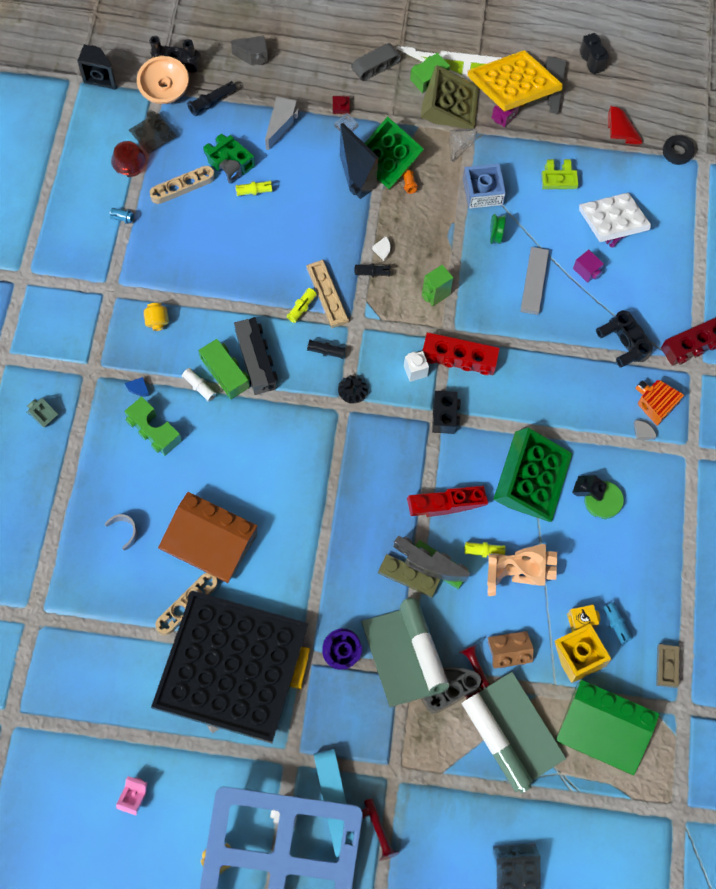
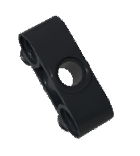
[149,36,201,73]
[596,310,653,368]

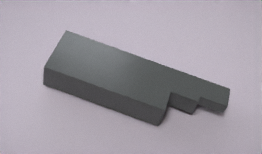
[544,56,566,114]

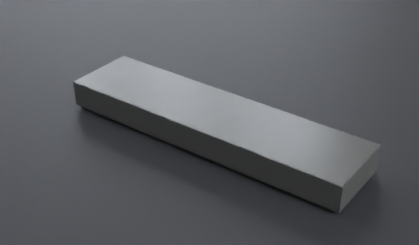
[520,247,549,315]

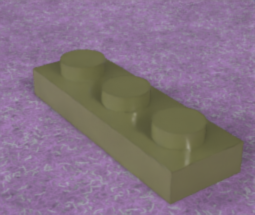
[378,554,440,598]

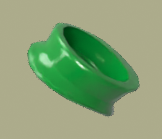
[490,214,506,244]

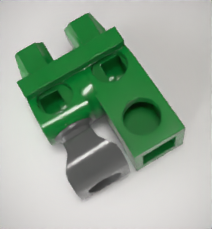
[203,133,255,183]

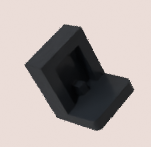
[572,475,607,501]

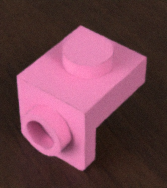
[116,776,147,816]

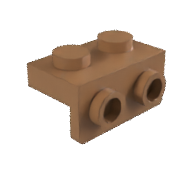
[488,631,533,669]

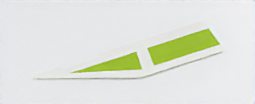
[396,46,501,82]

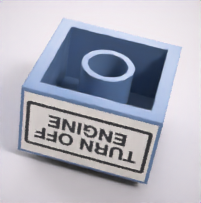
[463,164,506,209]

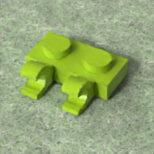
[541,159,578,189]

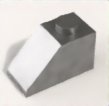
[231,36,268,65]

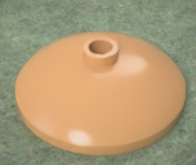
[137,56,189,104]

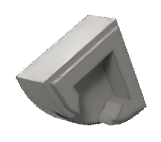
[633,420,656,440]

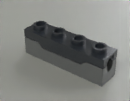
[234,317,278,395]

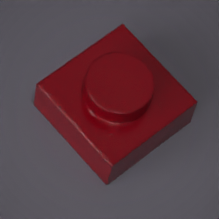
[332,96,350,114]

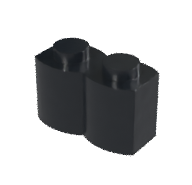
[580,33,609,74]

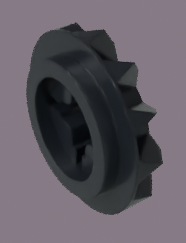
[338,375,368,404]

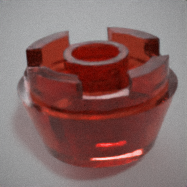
[111,141,146,177]

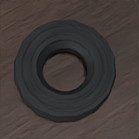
[663,135,694,165]

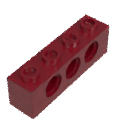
[661,317,716,366]

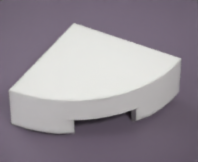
[372,237,390,261]

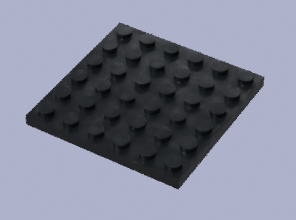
[151,590,309,744]

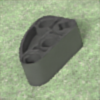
[421,667,481,714]

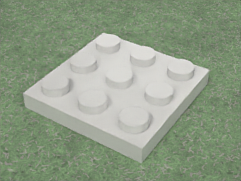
[579,193,651,242]

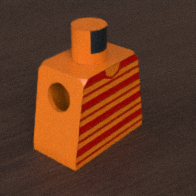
[635,380,684,426]

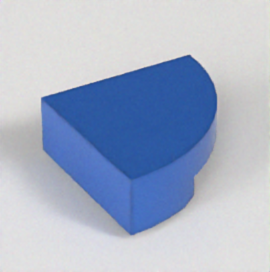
[125,377,149,397]

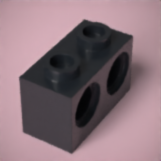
[432,391,461,434]

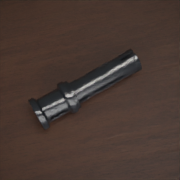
[187,81,237,116]

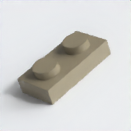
[656,644,679,688]

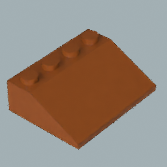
[158,492,258,583]

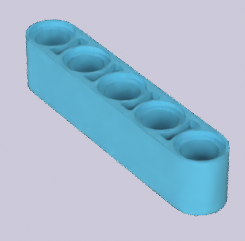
[313,749,354,859]

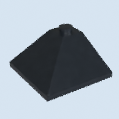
[340,123,378,199]

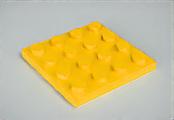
[467,50,563,111]

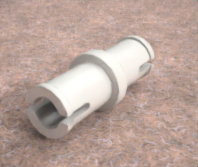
[182,368,217,402]

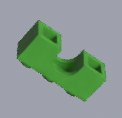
[124,396,182,456]

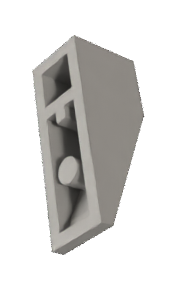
[265,97,299,150]

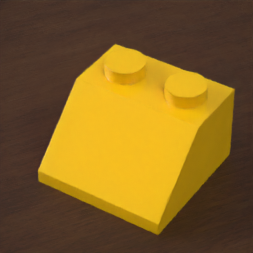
[554,624,611,683]

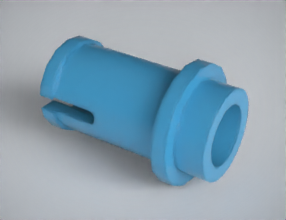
[110,207,134,224]

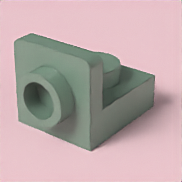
[26,398,58,428]

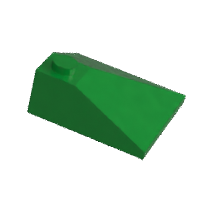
[364,116,424,190]

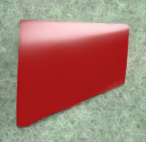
[608,106,642,144]

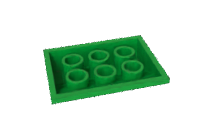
[493,427,572,522]
[555,680,659,776]

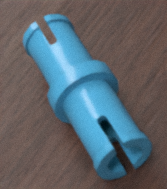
[603,602,633,644]

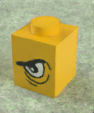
[567,605,600,632]

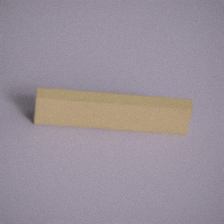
[306,260,349,328]

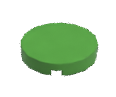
[584,481,624,519]

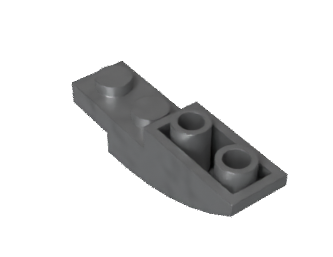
[393,535,470,582]

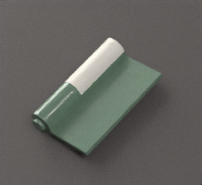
[361,598,450,708]
[461,672,566,794]

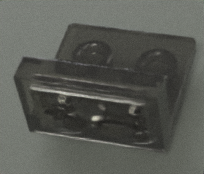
[493,843,540,889]

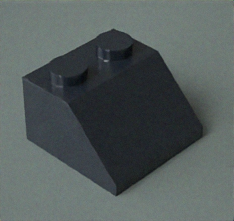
[77,44,117,90]

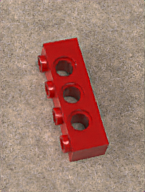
[422,332,500,375]

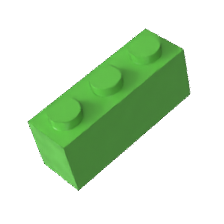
[198,339,250,400]

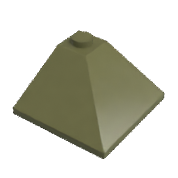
[420,65,479,129]

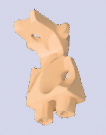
[487,544,557,596]

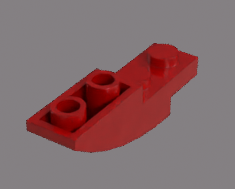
[407,486,488,517]

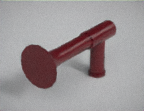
[459,644,490,700]
[361,798,400,861]

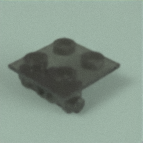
[129,110,177,154]

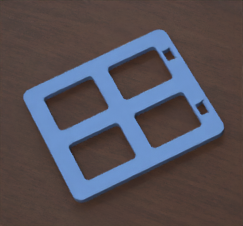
[200,786,362,889]

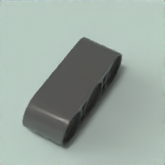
[351,43,401,81]

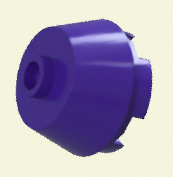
[322,628,362,670]

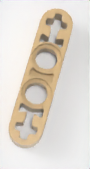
[150,166,214,204]
[155,573,218,636]

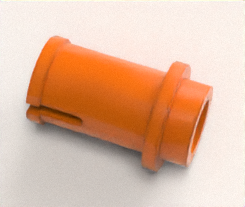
[403,170,418,194]

